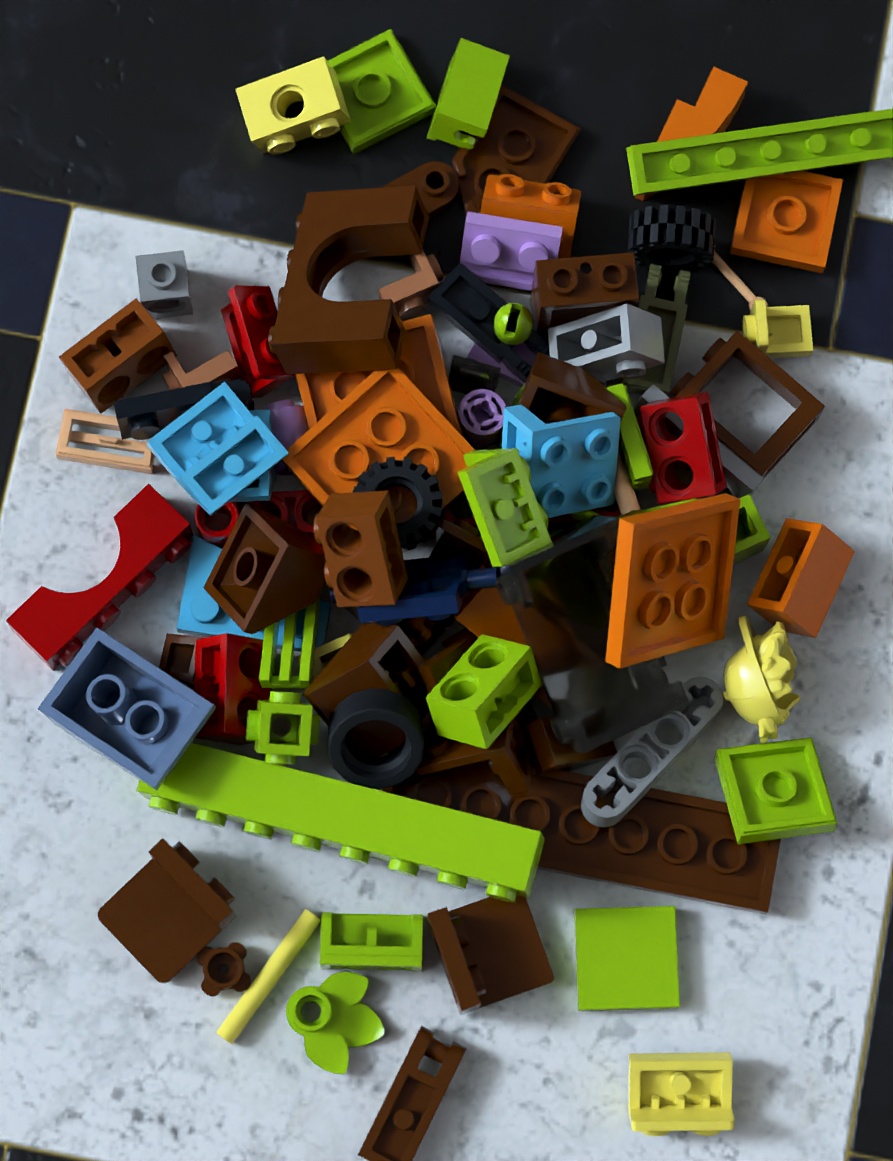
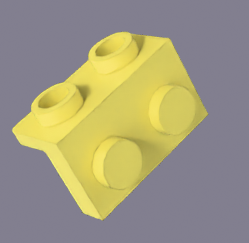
[628,1052,735,1136]

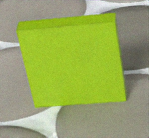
[328,29,436,154]
[714,737,838,844]
[574,906,680,1011]

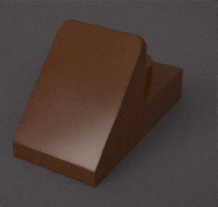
[526,709,617,772]

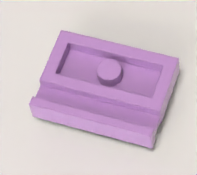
[460,211,563,291]

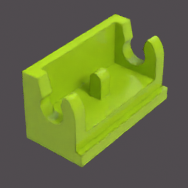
[427,38,510,149]
[320,912,423,971]

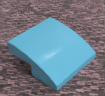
[147,382,289,516]

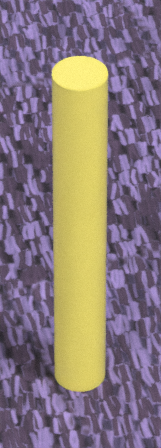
[216,909,321,1044]

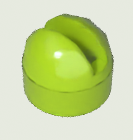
[494,303,533,345]

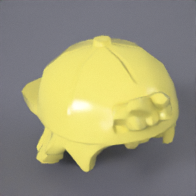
[723,616,800,743]

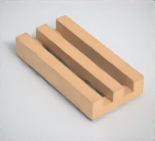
[56,409,155,474]

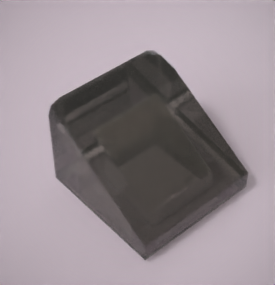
[449,355,501,395]

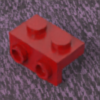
[221,285,296,398]

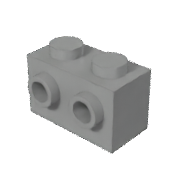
[548,303,665,387]

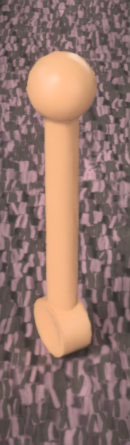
[712,246,768,311]

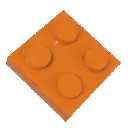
[729,171,843,274]

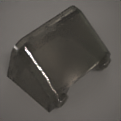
[496,515,690,754]

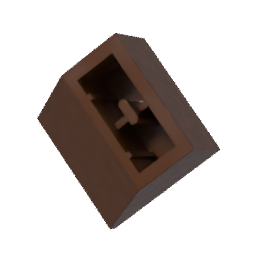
[303,624,433,757]

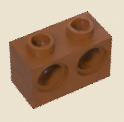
[59,298,177,414]
[314,491,408,607]

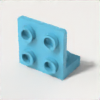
[502,404,621,518]

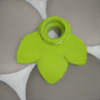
[286,971,385,1074]

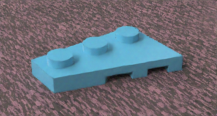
[176,535,331,652]

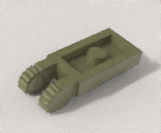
[622,264,691,397]

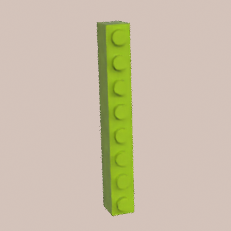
[136,743,545,903]

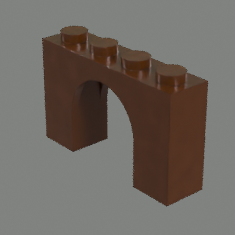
[268,185,429,374]

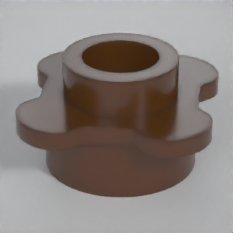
[197,942,251,997]

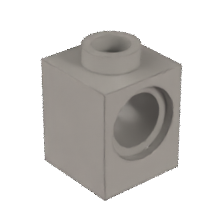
[135,250,193,319]

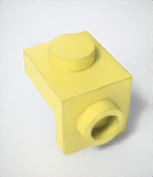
[743,300,813,359]

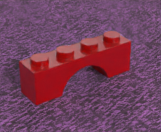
[6,484,193,671]

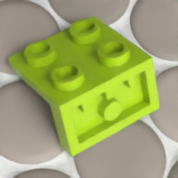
[457,448,552,567]

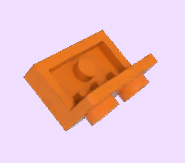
[480,174,581,259]

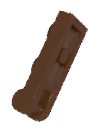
[358,1026,467,1161]

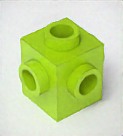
[246,691,320,764]

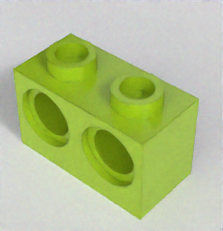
[426,634,542,749]

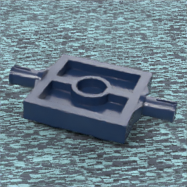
[330,553,501,625]

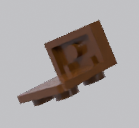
[98,838,237,984]

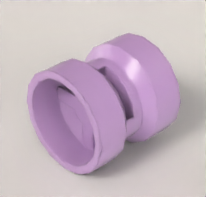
[458,389,506,449]

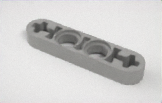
[581,676,724,827]

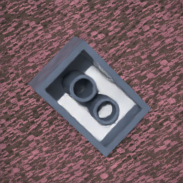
[38,628,216,790]

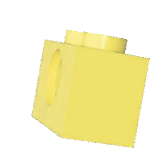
[235,56,351,154]

